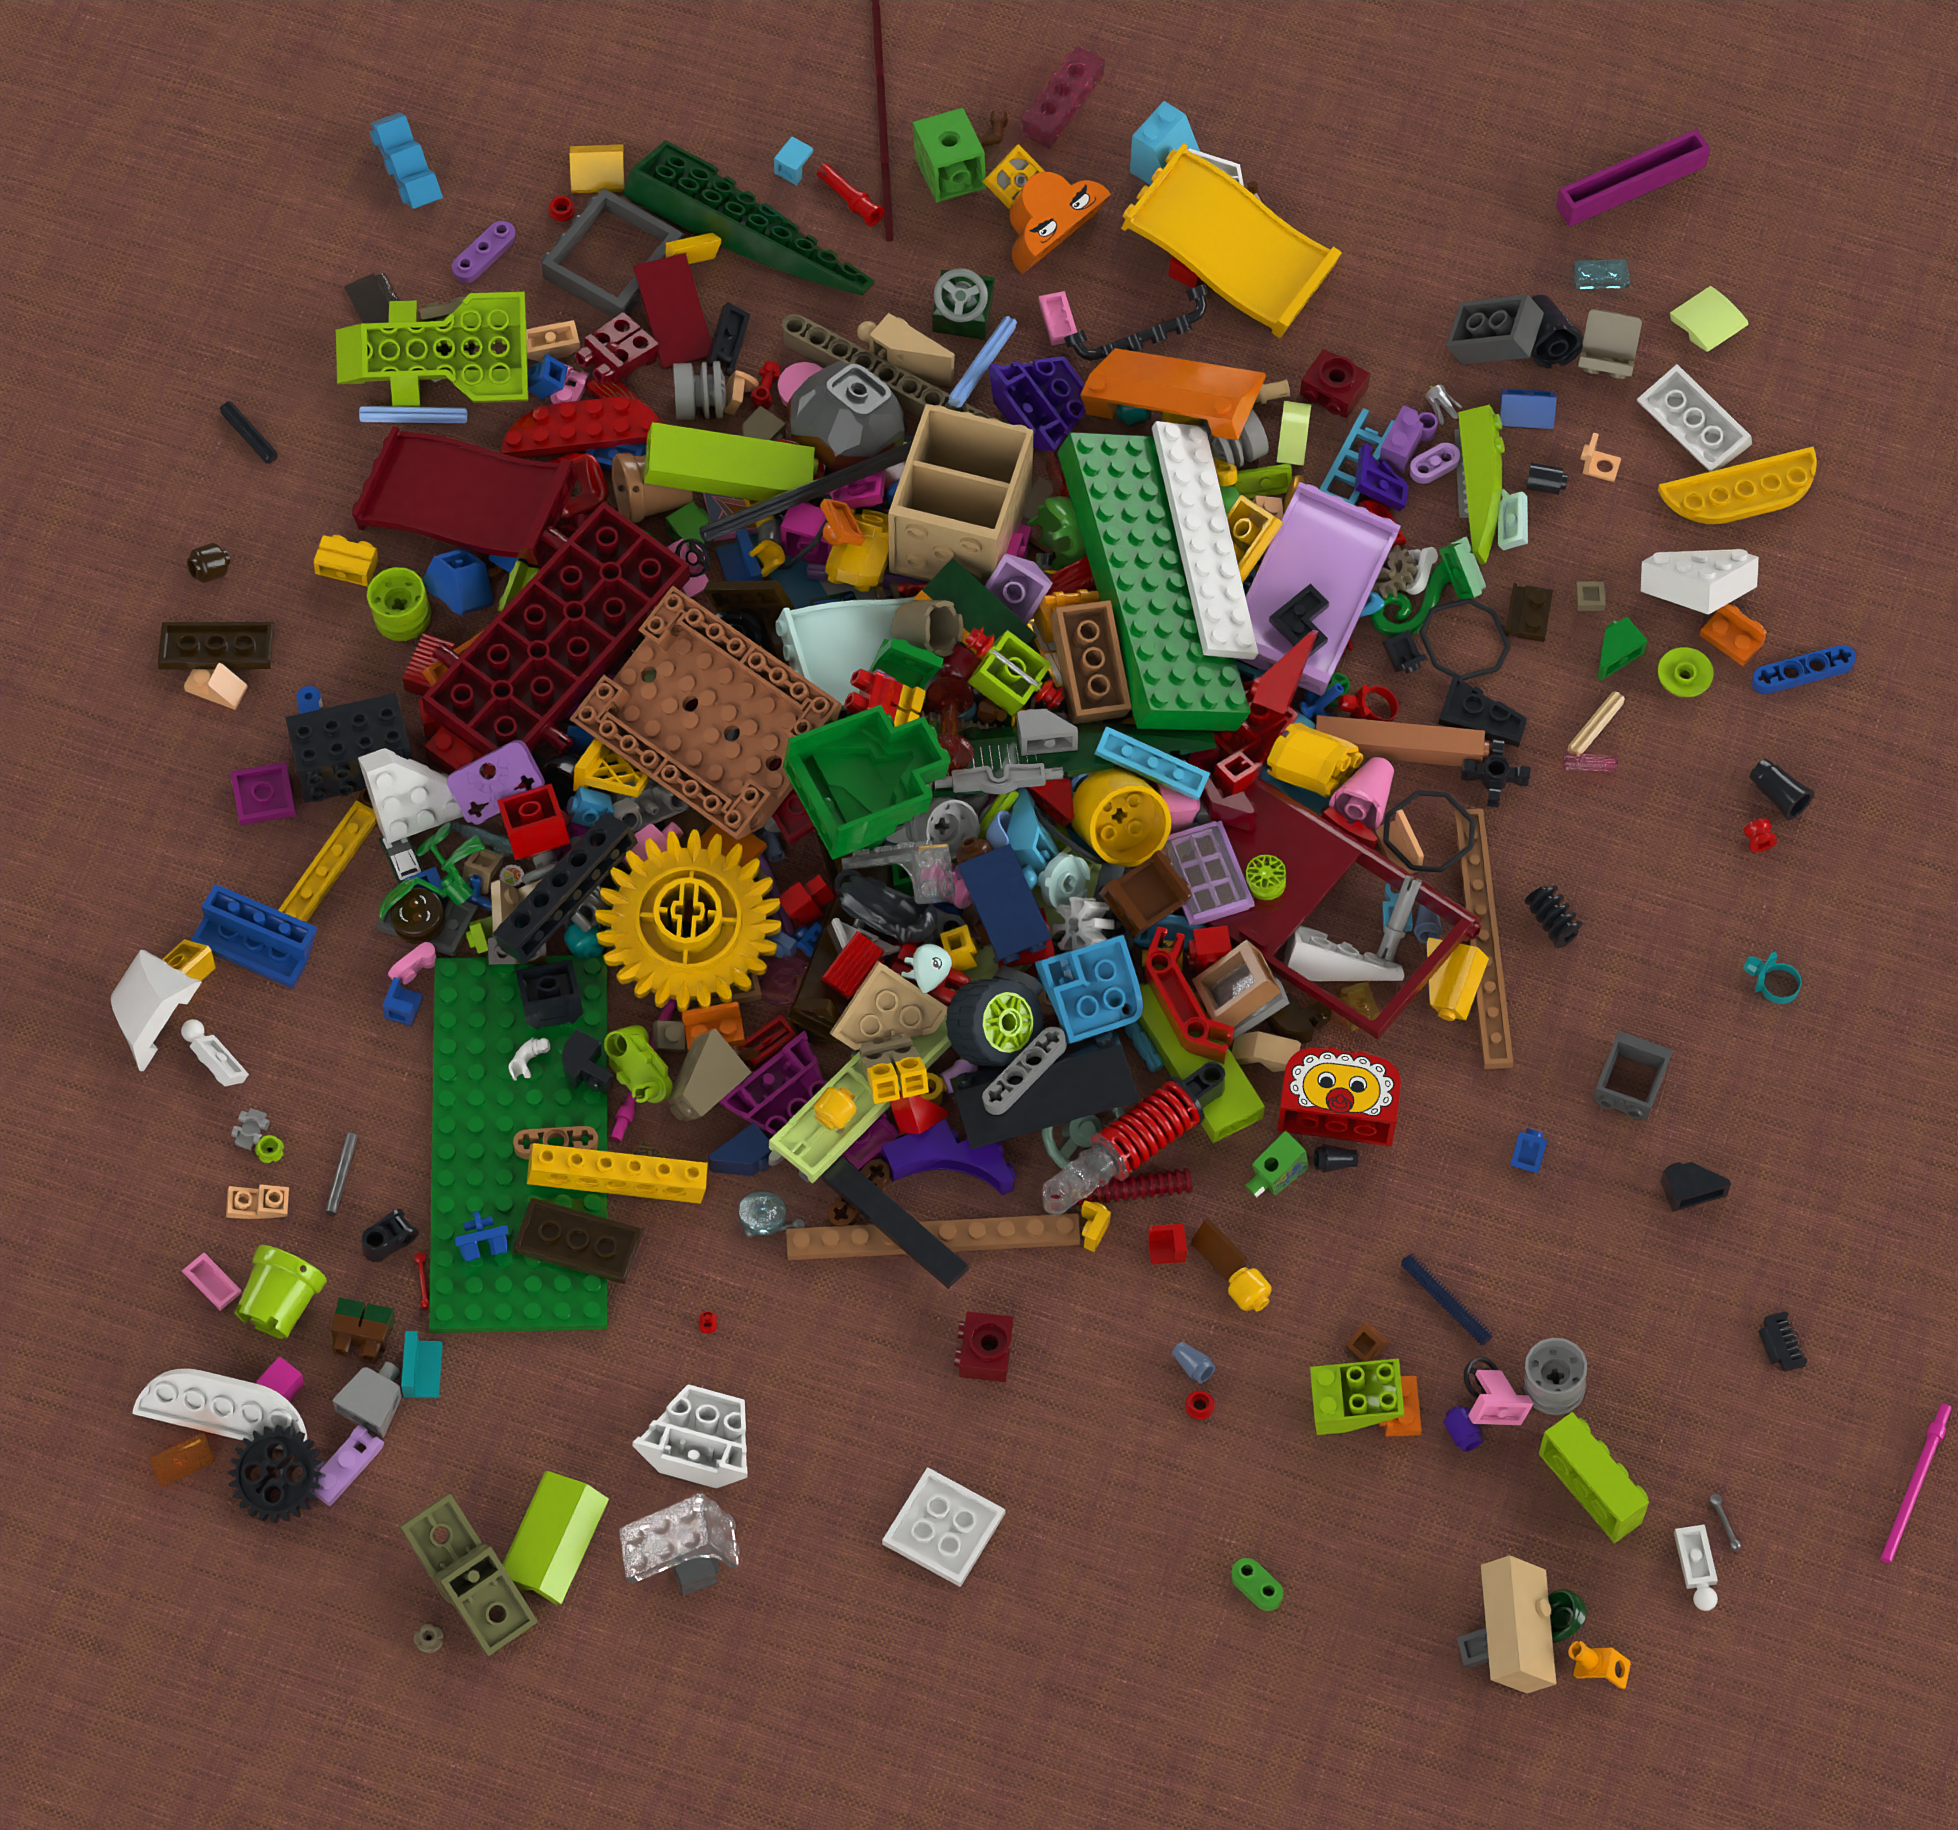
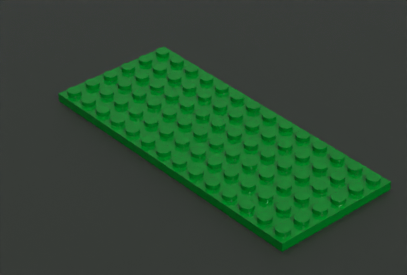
[429,955,607,1333]

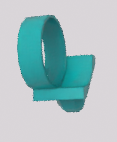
[1743,951,1802,1004]

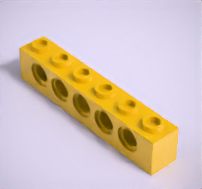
[527,1143,707,1204]

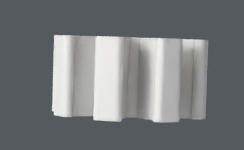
[1053,897,1114,951]

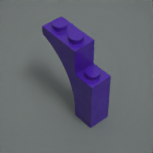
[882,1120,1016,1195]

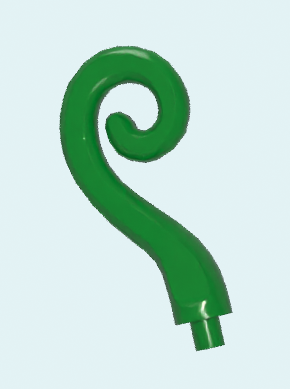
[1370,560,1451,638]

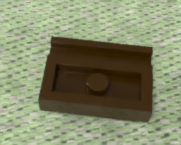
[1505,583,1553,642]

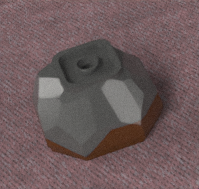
[787,361,905,471]

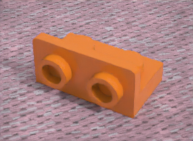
[1699,604,1767,667]
[682,1002,746,1051]
[1379,1376,1422,1437]

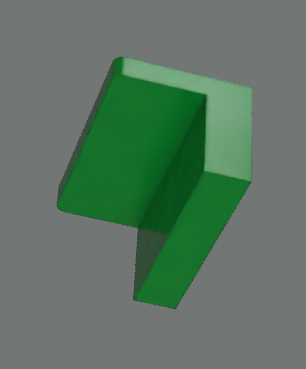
[1439,537,1486,600]

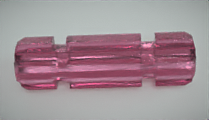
[1563,753,1618,772]

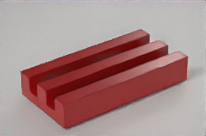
[739,1014,797,1070]

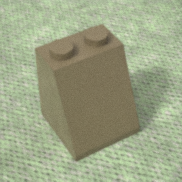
[667,1028,752,1122]

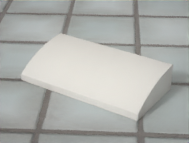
[1637,364,1752,472]

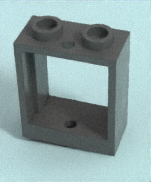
[1593,1031,1673,1120]

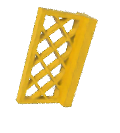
[573,738,651,798]

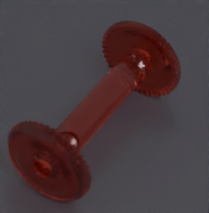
[925,677,975,773]

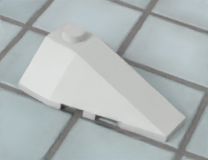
[1283,925,1404,981]

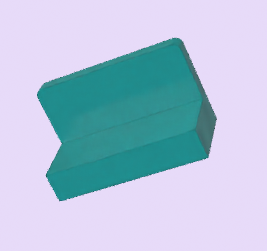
[401,1331,443,1398]

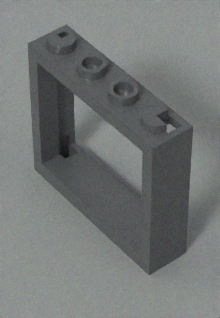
[541,188,683,318]

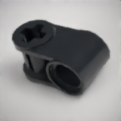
[362,1209,419,1262]

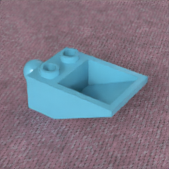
[1006,787,1059,890]

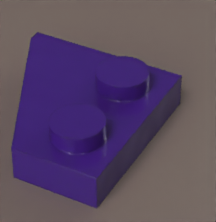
[1354,443,1408,512]

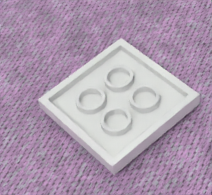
[882,1467,1005,1587]

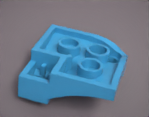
[1035,935,1143,1044]

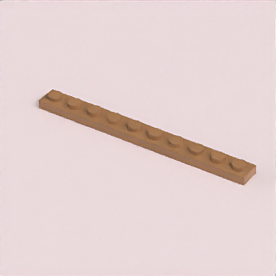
[1454,809,1514,1069]
[786,1213,1080,1260]

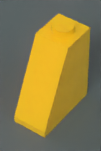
[1427,937,1489,1021]

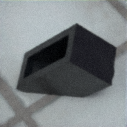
[1660,1162,1731,1212]

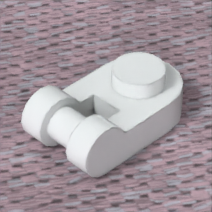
[1405,547,1438,595]

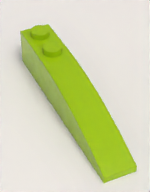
[1458,405,1505,565]

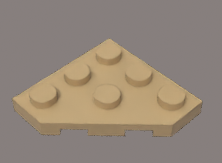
[830,961,948,1050]

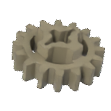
[1372,545,1417,599]

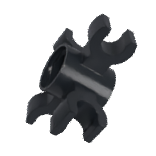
[1461,739,1531,808]

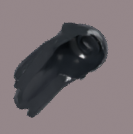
[839,875,938,945]

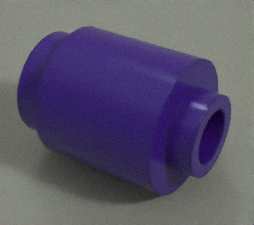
[1443,1406,1484,1452]

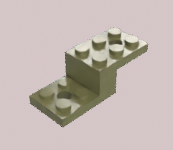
[398,1493,538,1656]

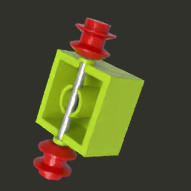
[965,626,1065,716]

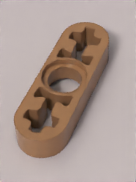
[513,1126,599,1159]

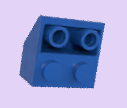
[422,548,494,615]

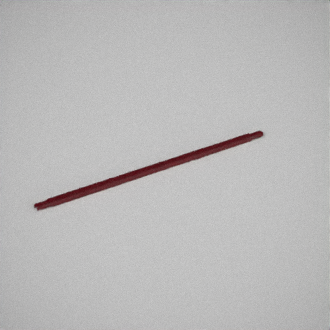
[872,0,893,242]

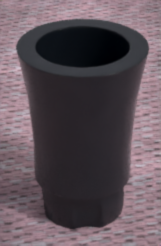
[1749,758,1814,821]

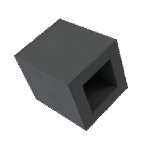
[672,1546,720,1595]

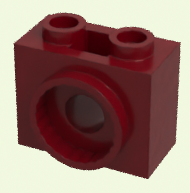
[1300,348,1370,419]
[954,1311,1013,1382]

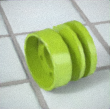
[367,567,432,641]

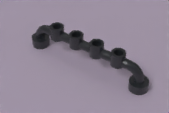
[1064,283,1209,361]

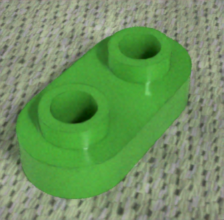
[1231,1558,1283,1611]

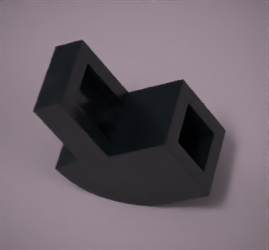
[562,1028,613,1095]

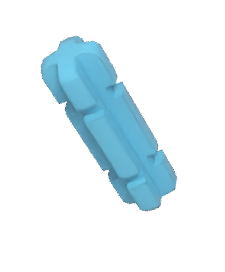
[1125,1021,1164,1072]

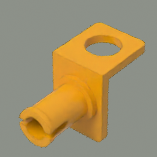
[1568,1641,1631,1689]

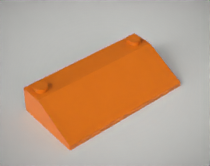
[1080,348,1266,440]

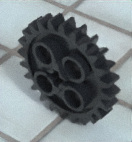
[228,1425,326,1523]

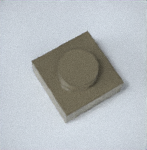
[1575,581,1606,611]
[653,1020,685,1053]

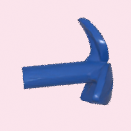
[1298,683,1344,720]

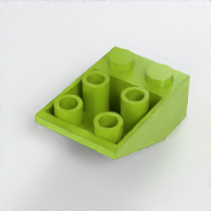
[1310,1359,1404,1435]

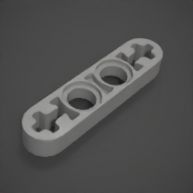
[982,1027,1067,1115]

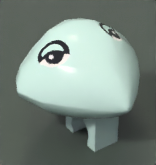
[901,944,952,993]

